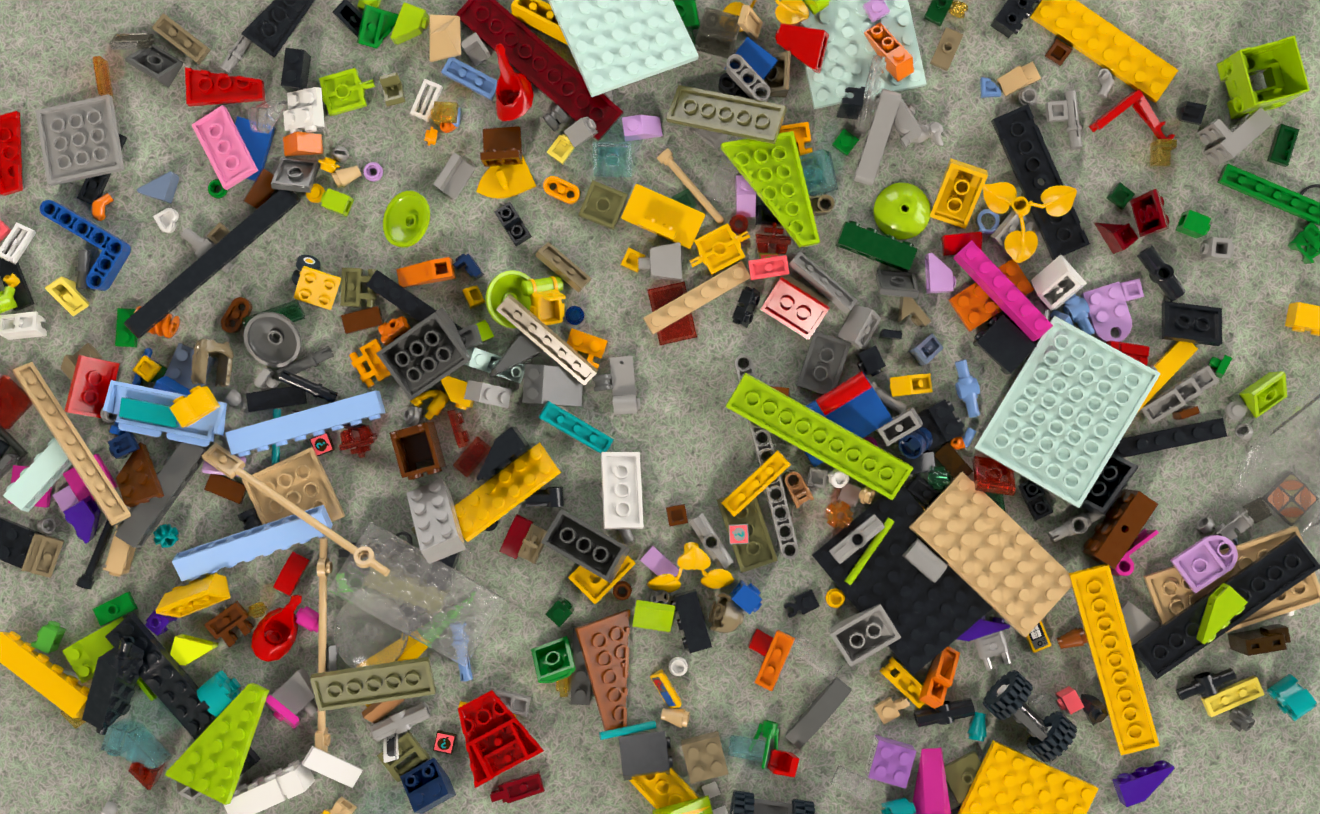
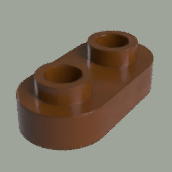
[221,297,252,333]

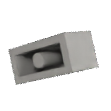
[464,380,512,408]
[877,407,923,446]

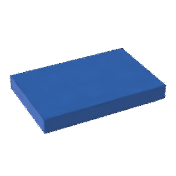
[235,116,276,181]

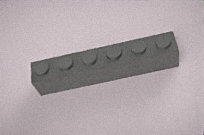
[115,442,207,549]

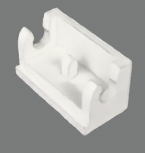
[0,312,47,340]

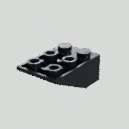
[477,427,529,481]

